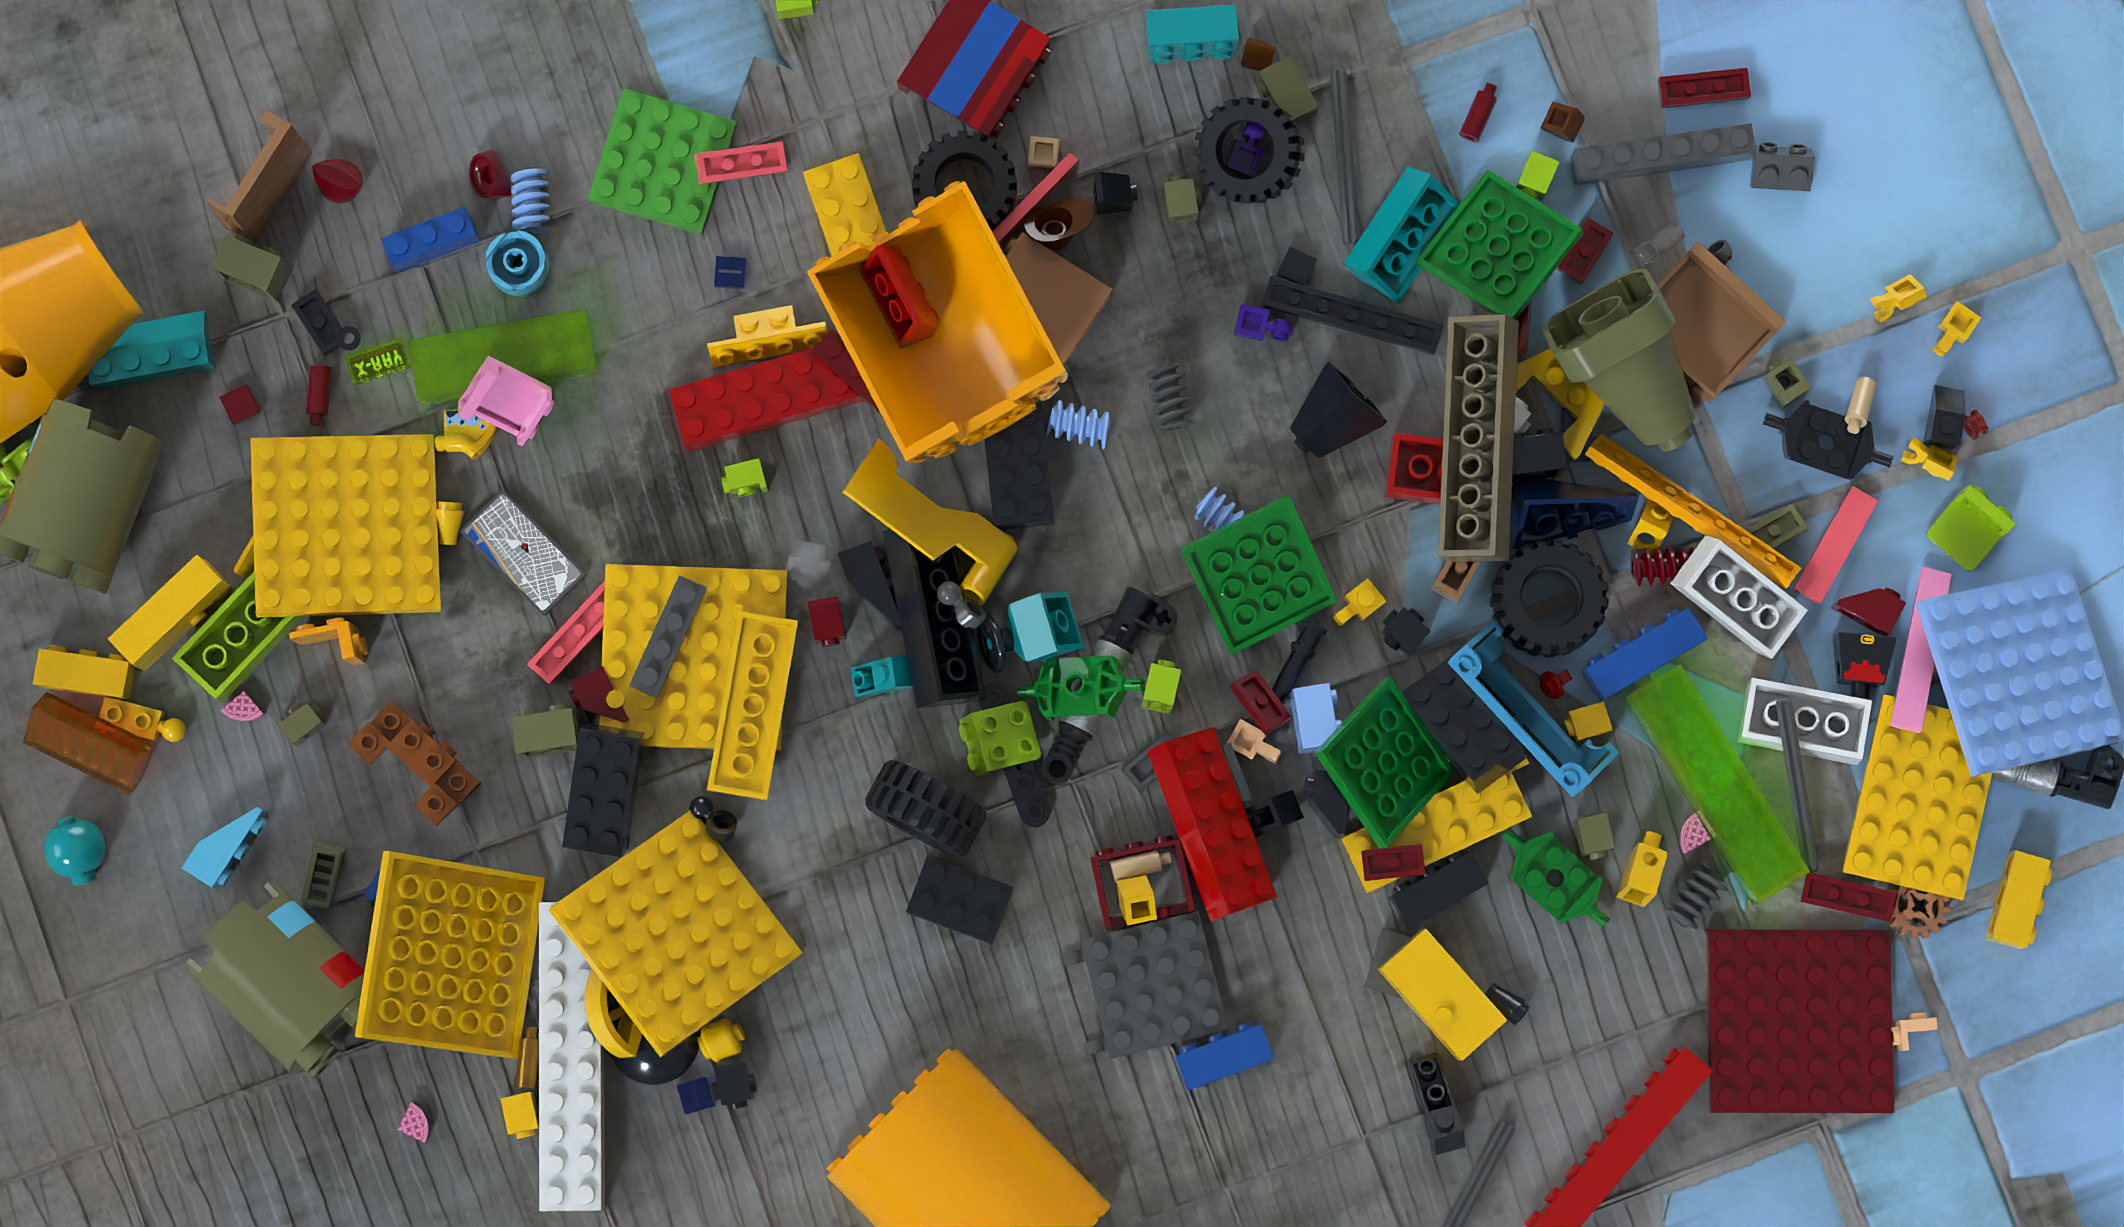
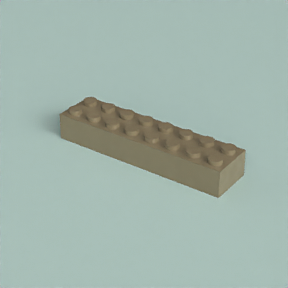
[1438,314,1519,562]

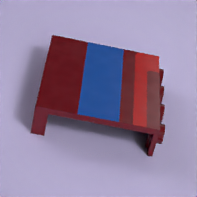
[897,0,1053,141]

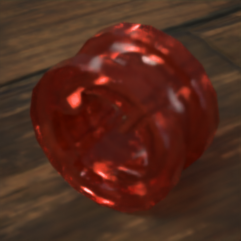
[1963,410,1988,440]

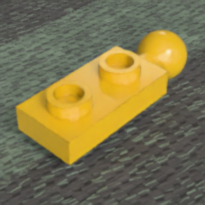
[97,696,186,742]

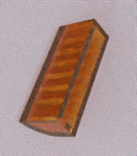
[23,692,154,796]

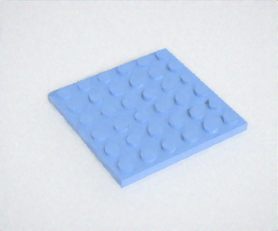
[1916,569,2124,777]

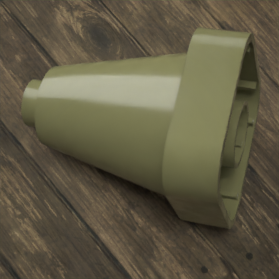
[1543,268,1695,452]

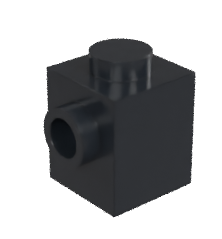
[1381,607,1431,656]
[712,1063,757,1110]

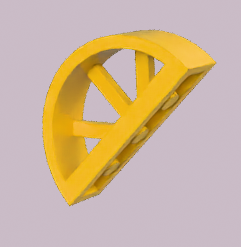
[584,968,642,1058]

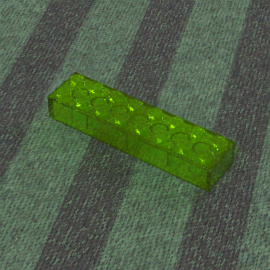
[1624,664,1810,905]

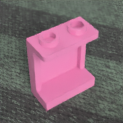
[458,356,554,446]

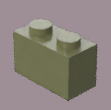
[1255,55,1318,124]

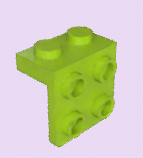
[1926,485,2016,571]
[959,701,1041,778]

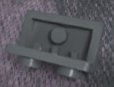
[1750,142,1815,191]

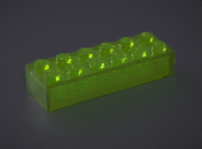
[407,308,599,405]

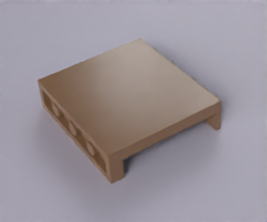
[207,109,312,242]
[1004,232,1113,367]
[1657,241,1786,404]

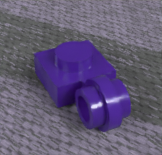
[1225,121,1265,178]
[1234,304,1293,341]

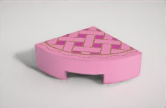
[220,691,265,721]
[1679,813,1710,854]
[398,1102,430,1143]

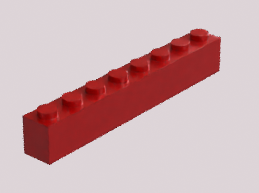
[1524,1047,1713,1227]

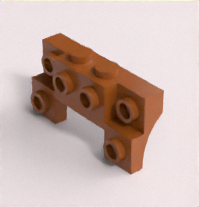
[348,701,482,826]

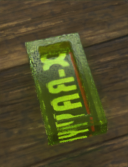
[344,338,412,386]

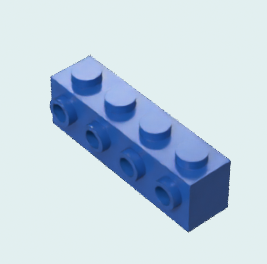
[1582,607,1708,702]

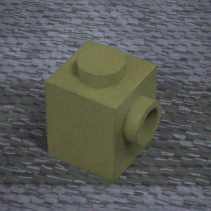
[1163,176,1202,224]
[1573,812,1615,860]

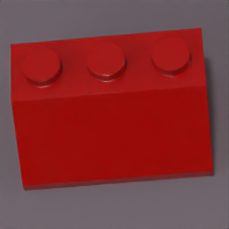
[860,245,940,349]

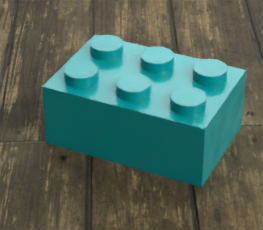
[1145,4,1239,64]

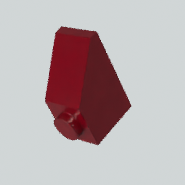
[1831,587,1906,637]
[808,596,846,647]
[569,666,629,723]

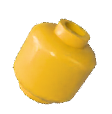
[698,1017,745,1063]

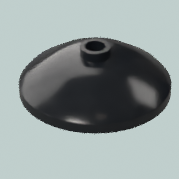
[610,1017,700,1085]

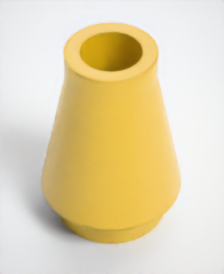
[435,501,465,545]

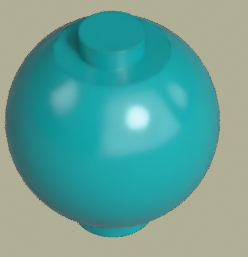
[43,815,106,885]

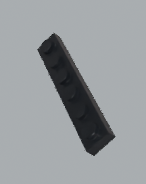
[1262,276,1443,355]

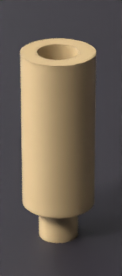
[1845,377,1877,434]
[1110,849,1172,883]

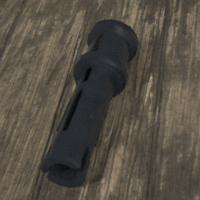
[1272,619,1328,705]

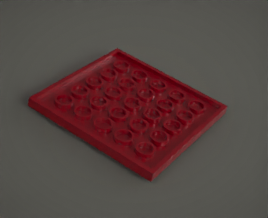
[1706,929,1894,1113]

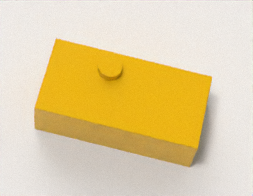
[108,555,233,671]
[1377,928,1507,1061]

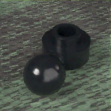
[689,796,737,841]

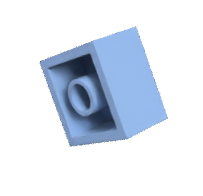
[1289,683,1341,754]

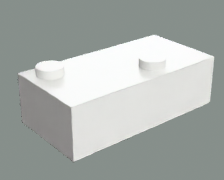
[1670,535,1808,659]
[1737,678,1872,765]

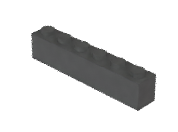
[1571,123,1756,185]

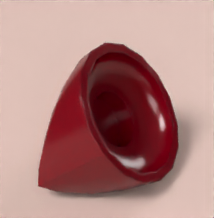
[469,149,512,198]
[312,159,363,204]

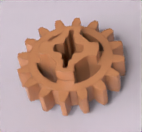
[1887,885,1951,939]

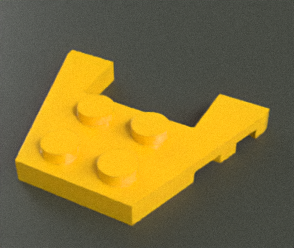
[1516,348,1604,461]

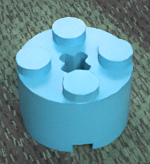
[486,231,550,297]

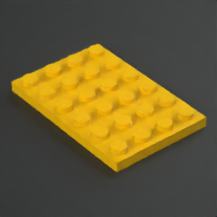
[1842,694,1993,900]

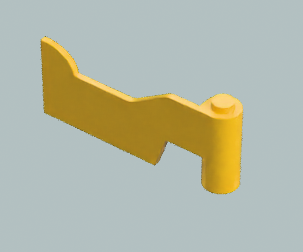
[842,438,1018,606]

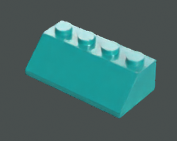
[1343,167,1460,304]
[88,310,216,391]

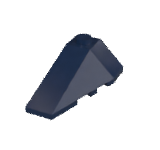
[1510,478,1638,549]

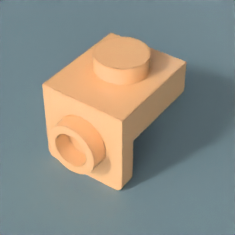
[1891,1012,1938,1051]

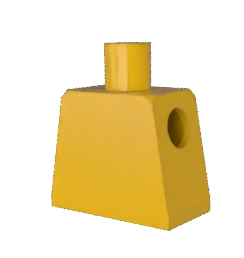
[1616,831,1668,907]

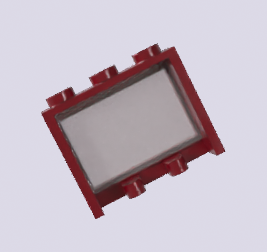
[1090,835,1195,930]

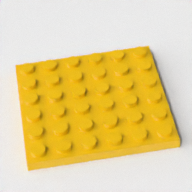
[250,434,441,617]
[599,564,787,751]
[549,811,803,1057]
[355,851,545,1059]

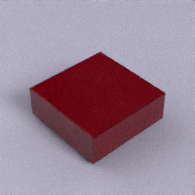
[219,384,261,425]

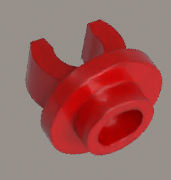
[1540,669,1573,700]

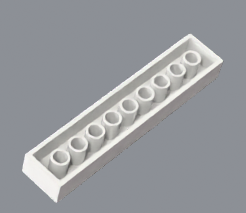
[539,902,605,1211]

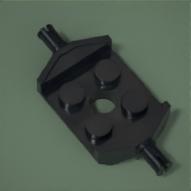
[1762,400,1894,480]

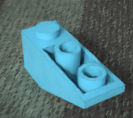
[182,807,268,889]

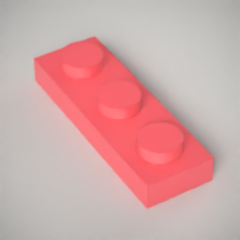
[694,141,788,185]

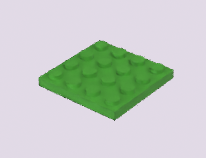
[588,88,737,235]

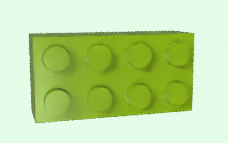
[172,572,304,703]

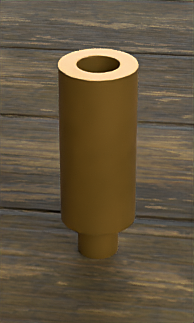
[515,1027,539,1089]

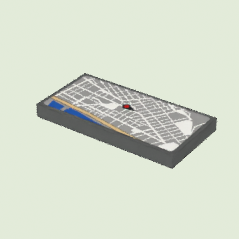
[460,489,587,617]

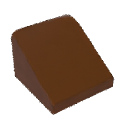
[1241,38,1276,71]
[1540,102,1585,143]

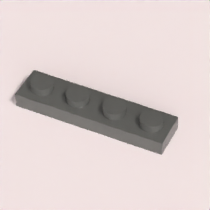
[629,575,707,699]

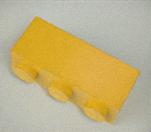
[32,645,135,701]
[1985,850,2052,949]

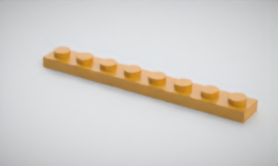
[1585,433,1801,590]

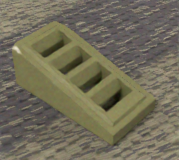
[300,841,346,910]

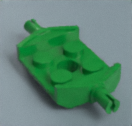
[1018,655,1145,721]
[1501,828,1611,928]

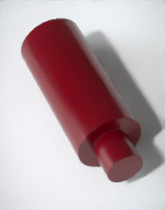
[1459,83,1497,143]
[306,365,332,427]

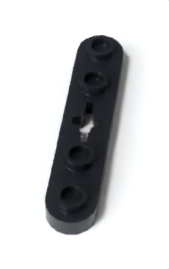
[979,684,1050,828]

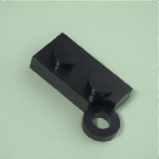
[291,289,361,356]

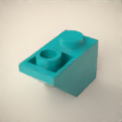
[850,656,913,698]

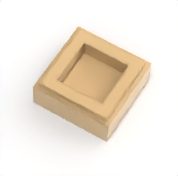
[1027,136,1060,170]

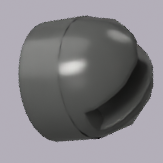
[1707,240,1732,265]

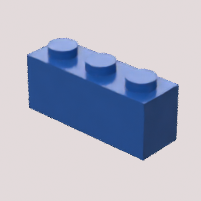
[381,207,480,273]
[1174,1021,1274,1091]

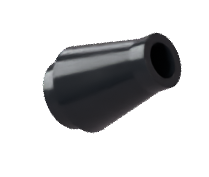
[1485,983,1530,1026]

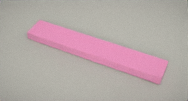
[1890,566,1952,733]

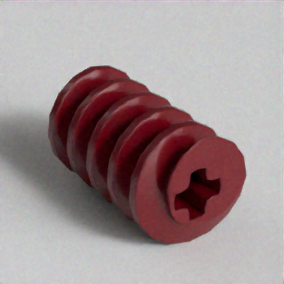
[1630,547,1694,586]

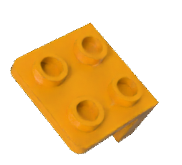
[289,618,368,665]

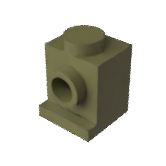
[1762,358,1812,409]
[274,701,326,747]

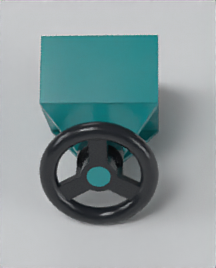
[977,591,1085,673]

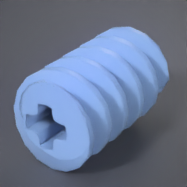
[511,168,550,234]
[1046,400,1111,449]
[1194,486,1244,531]

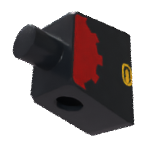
[1833,632,1896,700]

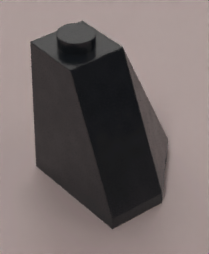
[1290,362,1388,458]

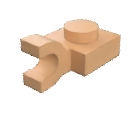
[1227,719,1281,764]

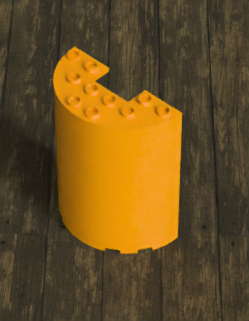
[807,181,1068,463]
[826,1047,1111,1227]

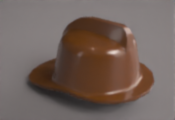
[1024,198,1095,250]

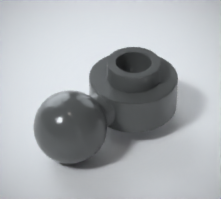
[937,581,986,628]

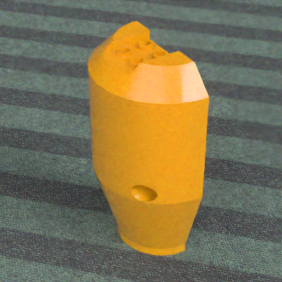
[0,219,145,443]

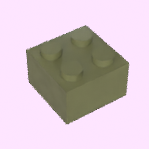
[211,234,292,302]
[511,704,580,759]

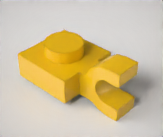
[1870,274,1927,323]
[1932,301,1982,357]
[1900,437,1958,481]
[1332,578,1387,628]

